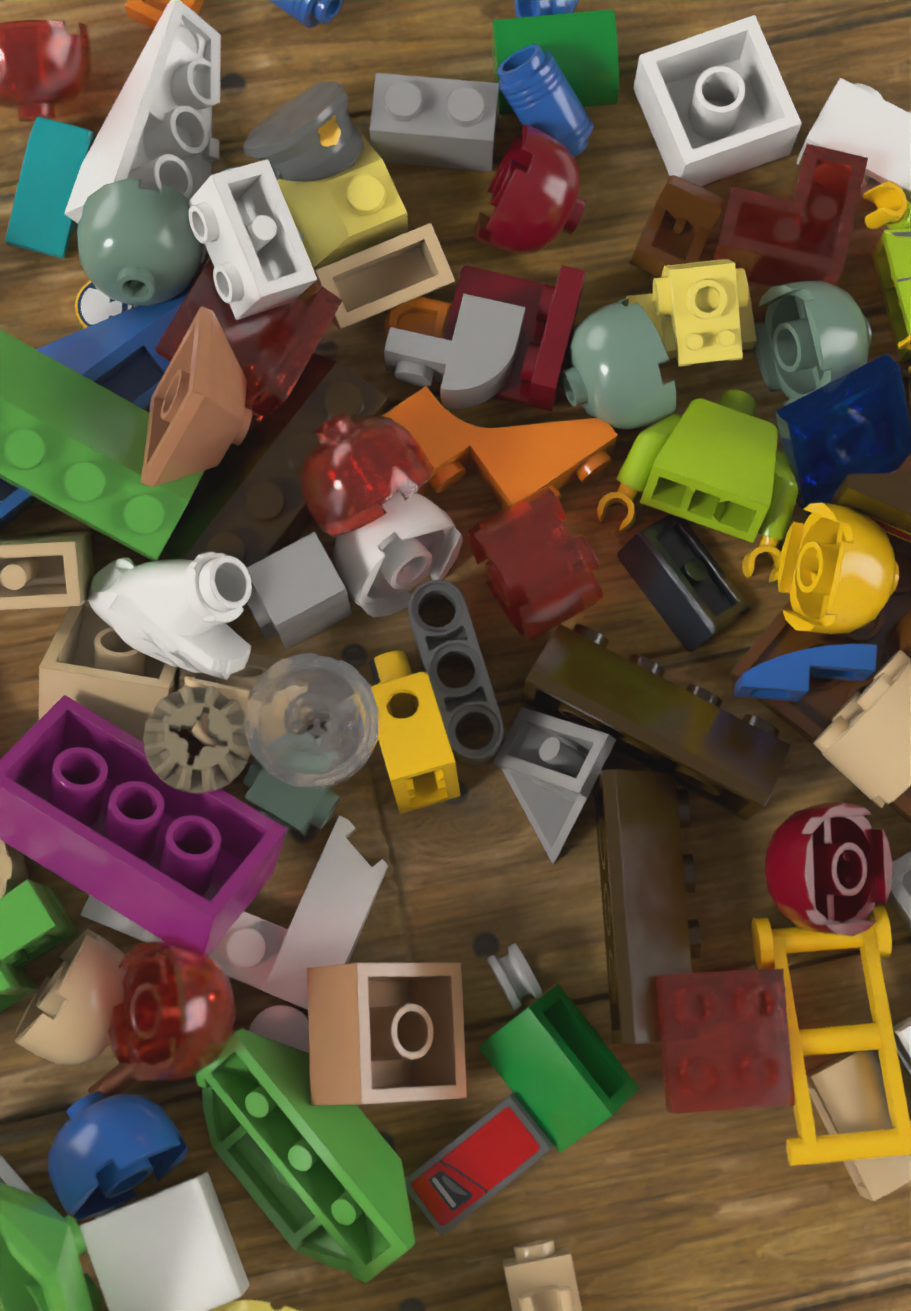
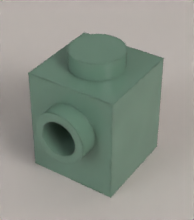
[243,734,345,839]

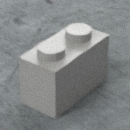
[370,73,499,172]
[247,532,352,650]

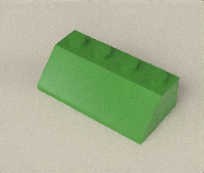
[0,330,205,561]

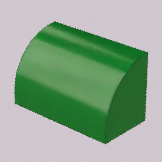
[491,9,619,115]
[478,983,640,1153]

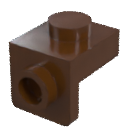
[629,175,725,277]

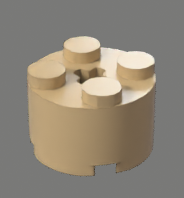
[813,650,911,808]

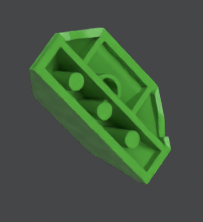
[194,1029,415,1283]
[0,1182,103,1311]

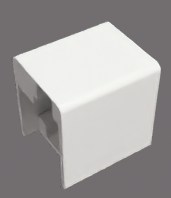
[79,1171,250,1311]

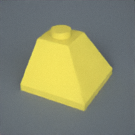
[277,132,408,272]

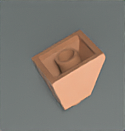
[141,306,252,487]

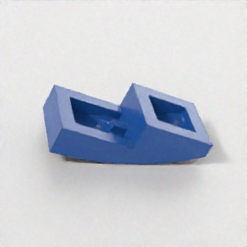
[734,644,877,702]

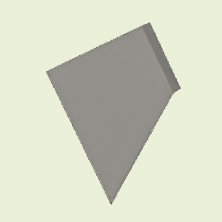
[493,707,616,865]

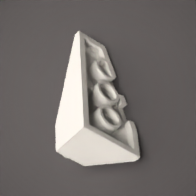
[64,0,221,264]

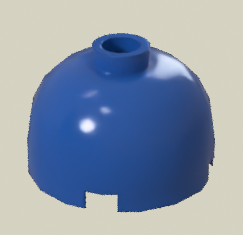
[48,1091,189,1221]

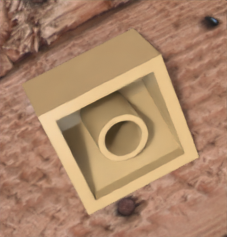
[39,600,179,742]

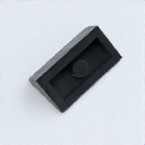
[617,514,752,652]

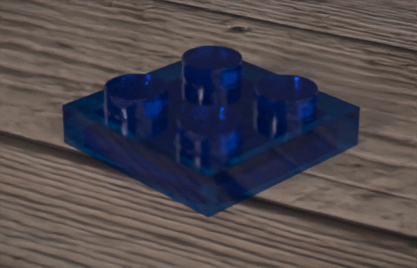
[775,353,911,516]

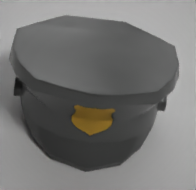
[243,81,364,181]

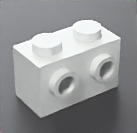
[188,159,317,320]

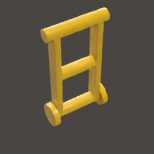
[751,906,911,1166]

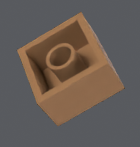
[307,963,467,1105]

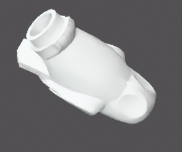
[88,552,252,680]

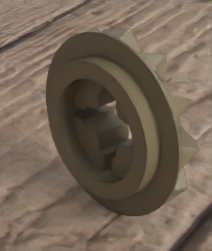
[144,686,252,793]

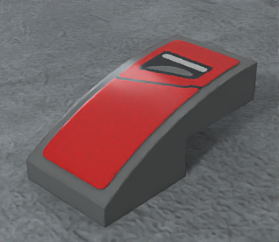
[405,1093,554,1237]

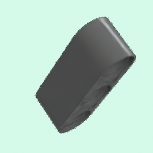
[408,579,504,767]

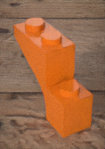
[375,386,618,522]

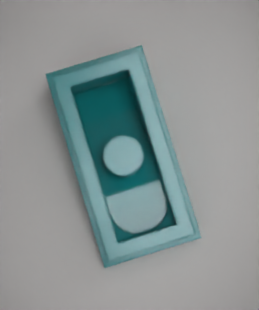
[5,117,96,260]

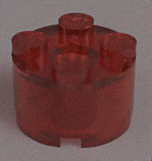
[466,487,604,641]

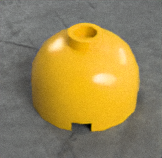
[777,503,899,634]

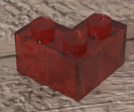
[712,144,868,286]

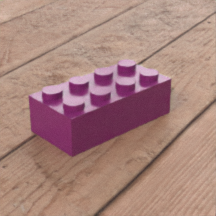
[0,695,287,964]

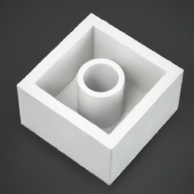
[633,15,802,186]

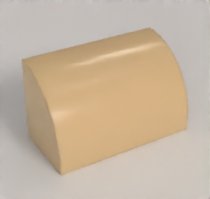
[314,223,455,330]
[806,1050,911,1201]

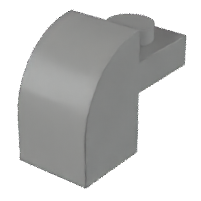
[384,294,526,409]

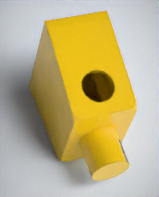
[364,651,461,814]

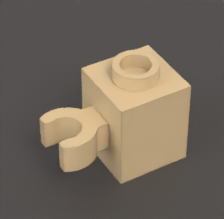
[503,1239,582,1311]

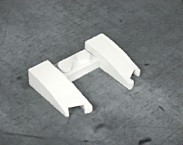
[81,816,388,1010]

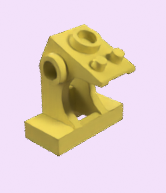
[626,259,757,367]

